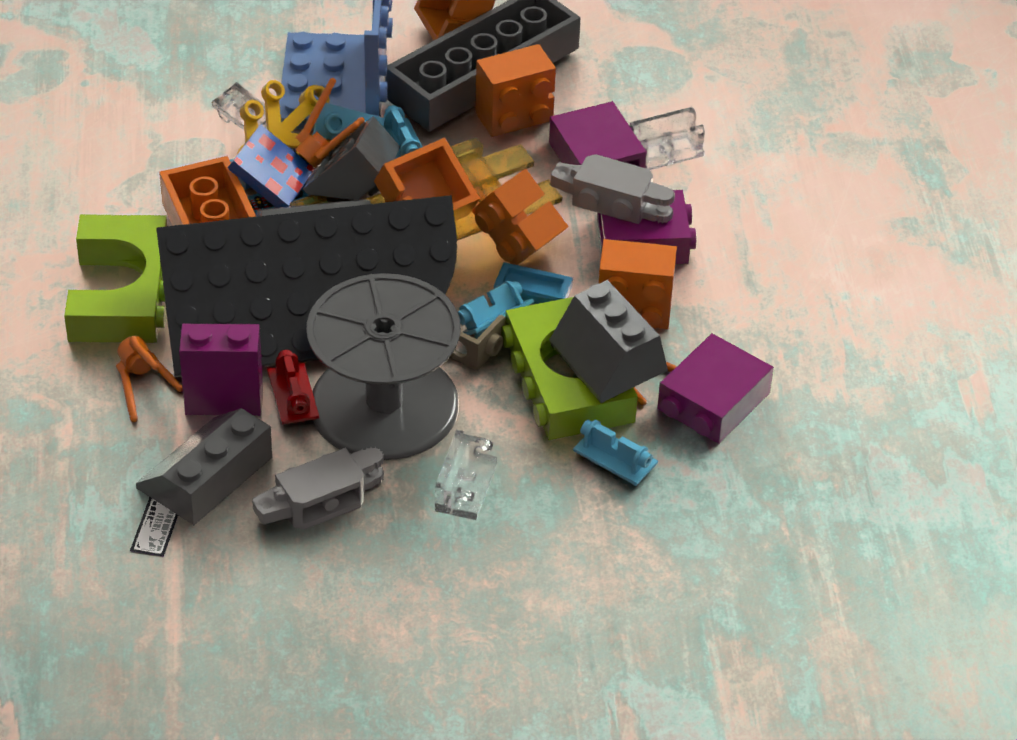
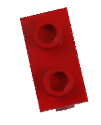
[267,350,319,425]

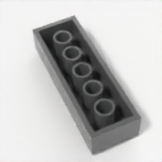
[385,0,581,132]

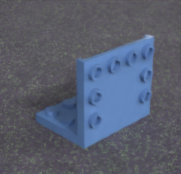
[279,0,393,130]

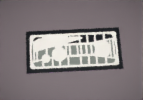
[130,497,178,557]

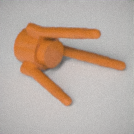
[295,78,365,168]
[116,336,183,423]

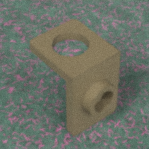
[450,315,506,371]

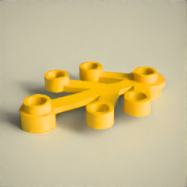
[237,80,331,166]

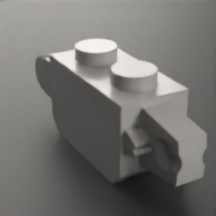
[550,154,675,224]
[252,447,384,530]

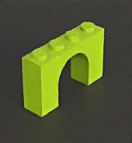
[64,214,167,343]
[501,297,638,440]

